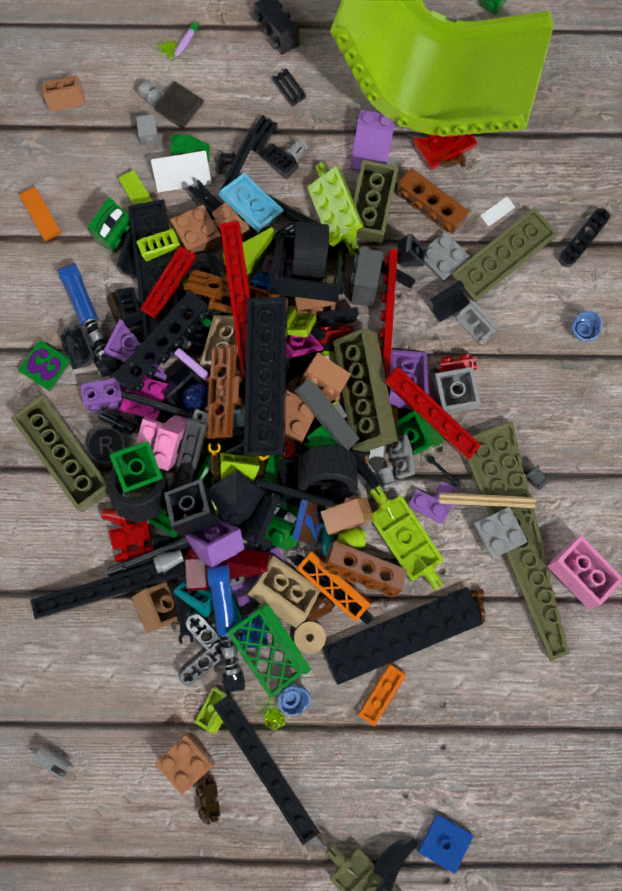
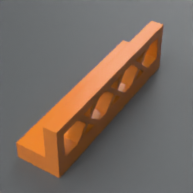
[296,549,372,622]

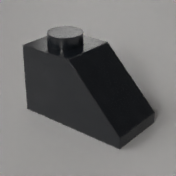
[397,233,426,267]

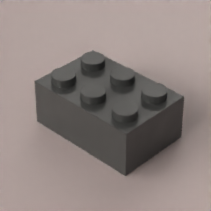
[349,248,383,307]

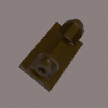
[196,778,221,825]

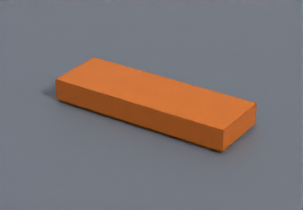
[19,186,61,242]
[358,663,407,726]

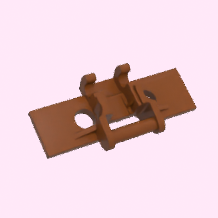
[184,270,279,314]
[205,345,246,439]

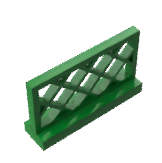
[226,602,311,698]

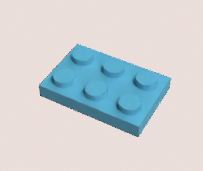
[218,173,284,233]

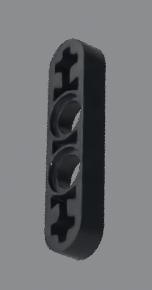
[559,208,610,267]

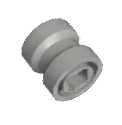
[138,80,163,106]

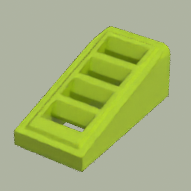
[136,229,180,262]

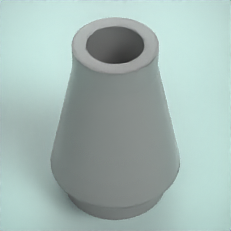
[153,550,184,573]

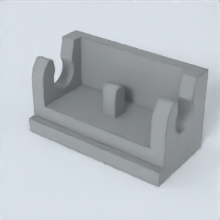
[455,300,499,346]

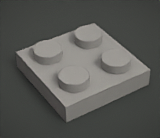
[424,231,470,283]
[474,507,528,559]

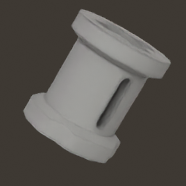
[284,138,308,162]
[376,466,398,489]

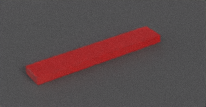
[384,366,481,460]

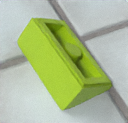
[194,686,235,734]

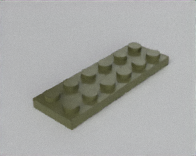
[451,208,558,302]

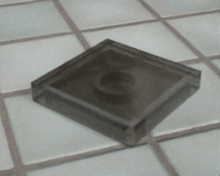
[153,81,204,129]

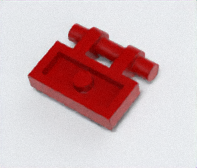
[109,521,153,563]

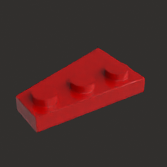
[412,134,478,171]

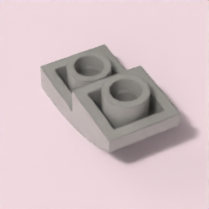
[390,434,415,479]

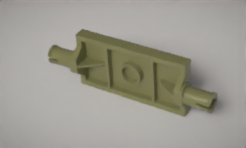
[325,843,399,891]

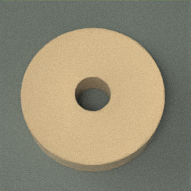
[294,621,326,654]

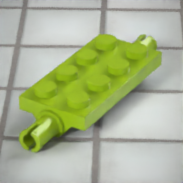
[307,162,363,256]
[369,485,445,591]

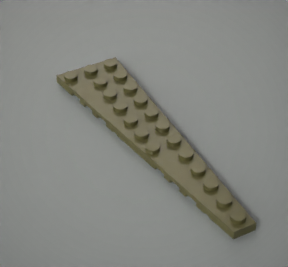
[465,421,570,661]

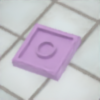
[174,348,210,385]

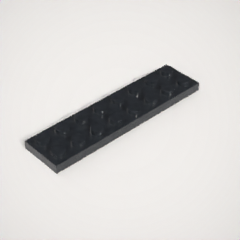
[128,199,185,347]
[244,296,288,456]
[322,587,483,685]

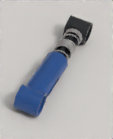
[57,262,120,377]
[207,564,245,693]

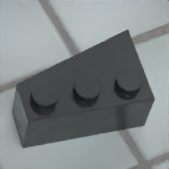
[253,0,299,55]

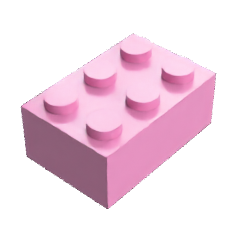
[547,535,622,610]

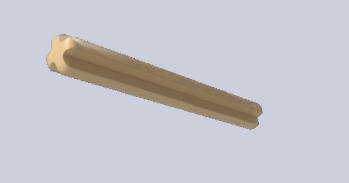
[438,492,536,508]

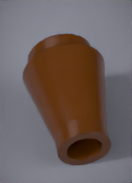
[307,595,335,622]

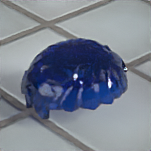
[182,383,208,412]

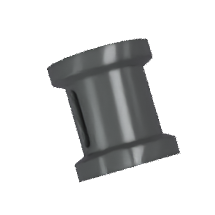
[526,465,551,491]

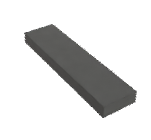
[295,377,359,450]
[170,417,208,490]

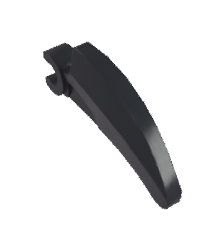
[169,583,200,645]
[373,839,418,891]

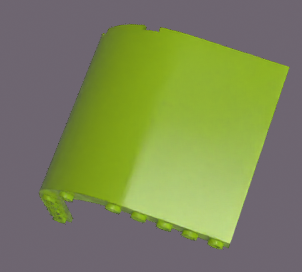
[330,0,554,137]

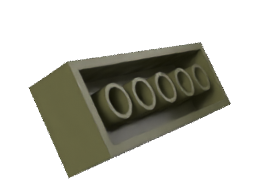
[333,328,398,452]
[11,395,108,513]

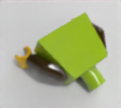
[208,443,269,483]

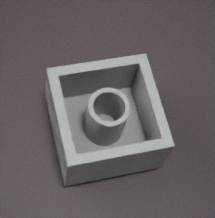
[432,367,481,414]

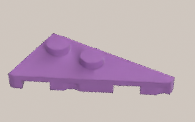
[103,319,167,381]

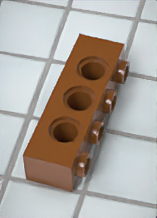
[396,168,469,234]
[323,541,407,597]

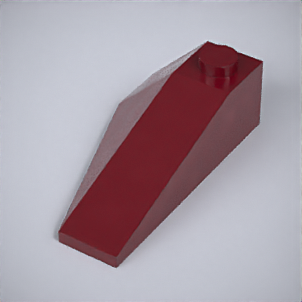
[185,546,271,591]

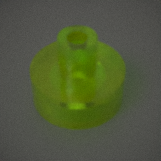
[158,40,177,59]
[264,708,285,730]

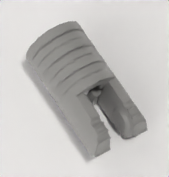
[32,744,72,780]

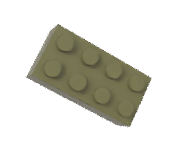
[353,160,399,244]

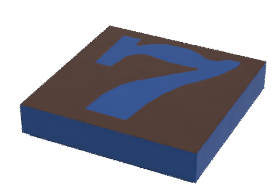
[292,500,326,547]

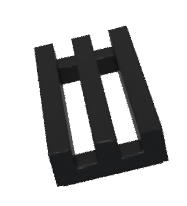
[272,68,306,107]
[251,115,278,154]

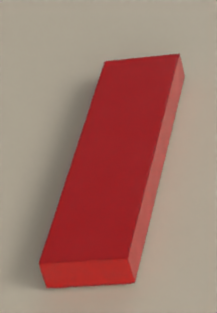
[140,246,197,320]

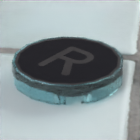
[87,427,126,465]

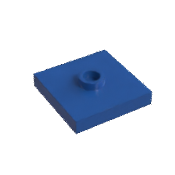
[418,814,474,874]

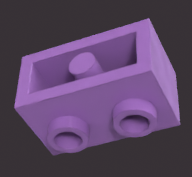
[81,379,123,412]

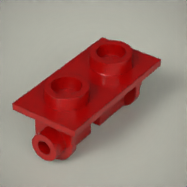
[316,324,354,345]
[436,353,478,373]

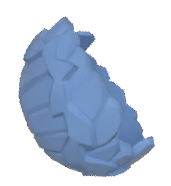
[571,311,603,342]
[277,684,311,716]

